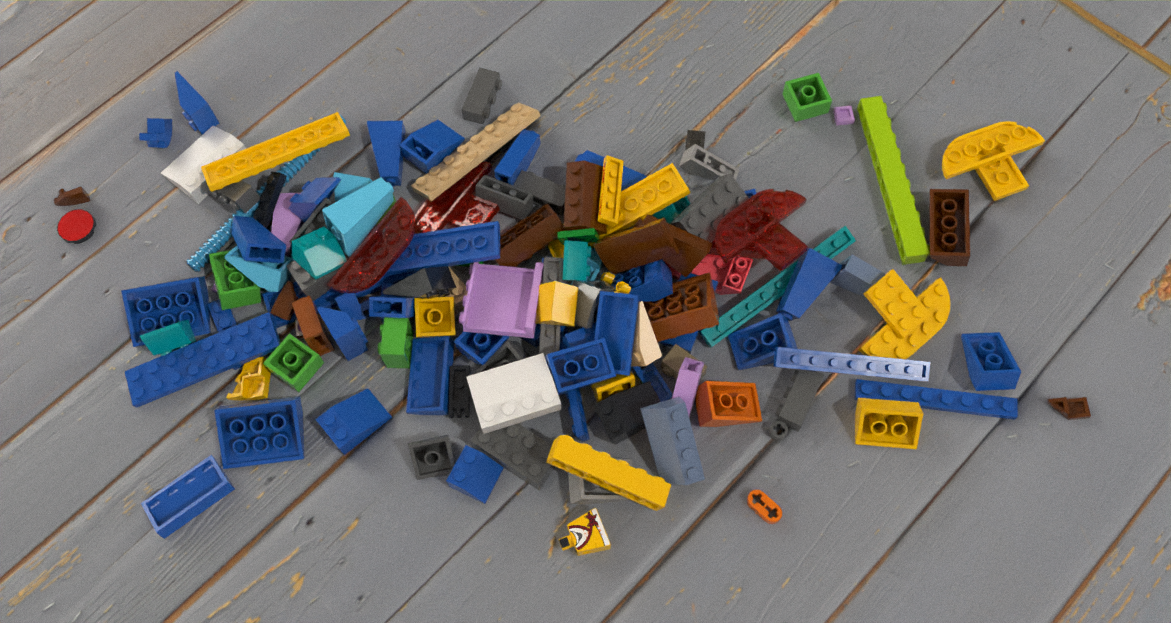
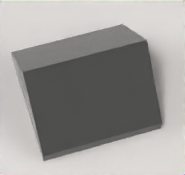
[408,435,456,480]

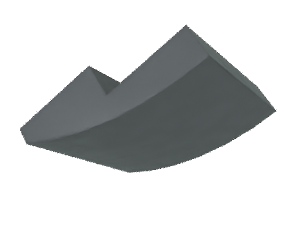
[571,280,604,328]

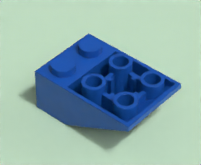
[399,120,465,174]
[611,259,673,302]

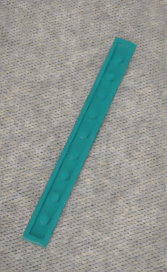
[699,226,856,348]

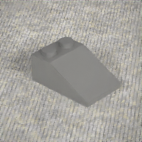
[568,459,633,504]

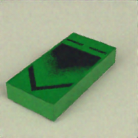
[558,228,599,245]

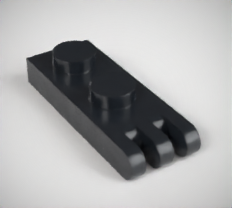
[449,365,471,418]

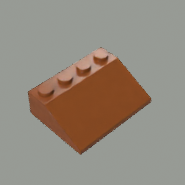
[643,272,719,342]

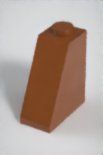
[292,295,334,356]

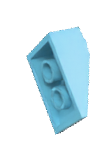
[225,246,294,292]

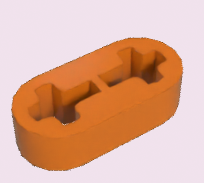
[747,489,782,524]

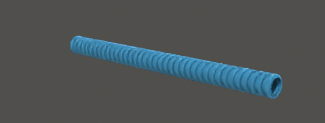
[186,114,346,272]

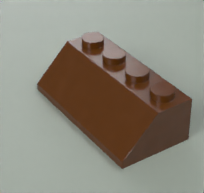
[564,160,607,235]
[929,189,970,267]
[495,203,566,267]

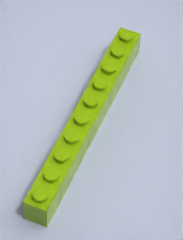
[857,96,930,265]

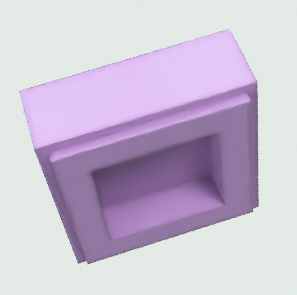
[833,106,855,126]

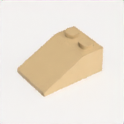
[631,301,662,367]

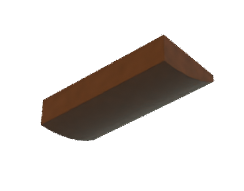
[593,218,680,274]

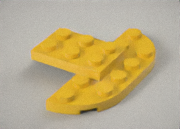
[942,121,1045,201]
[858,269,950,359]

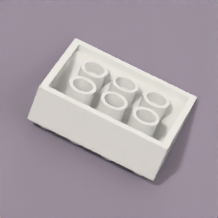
[161,126,246,204]
[467,353,561,434]

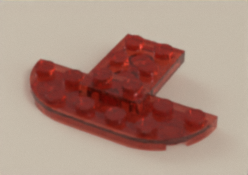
[412,162,500,234]
[715,189,808,271]
[327,197,416,293]

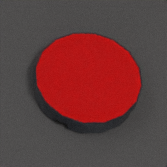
[57,209,97,244]

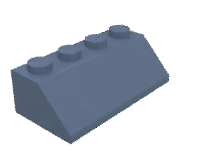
[640,397,705,485]

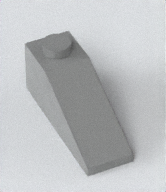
[679,144,739,180]

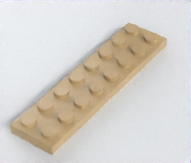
[411,103,541,201]

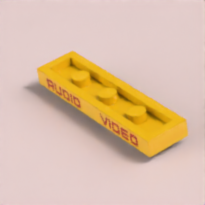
[598,155,624,227]

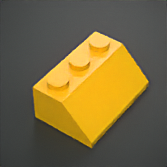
[855,398,924,449]

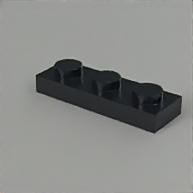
[253,171,287,227]

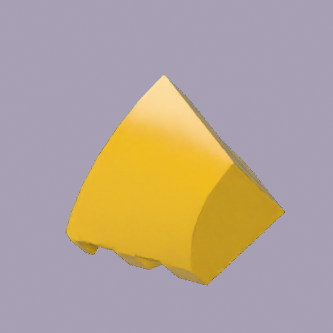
[227,357,271,401]

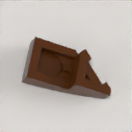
[54,186,91,206]
[270,281,299,321]
[1048,397,1091,420]

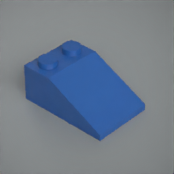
[175,71,219,135]
[288,177,341,223]
[728,313,798,370]
[961,332,1021,391]
[545,338,616,395]
[315,388,392,455]

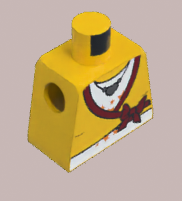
[558,508,611,556]

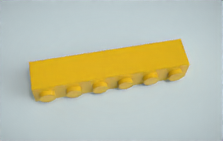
[546,435,671,511]

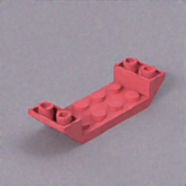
[666,251,753,295]

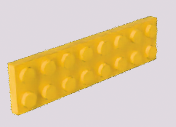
[201,112,350,192]
[548,163,690,258]

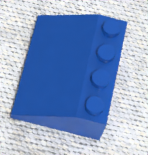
[121,276,211,347]
[214,396,304,469]

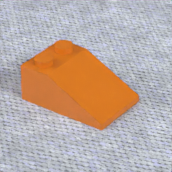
[695,381,762,427]

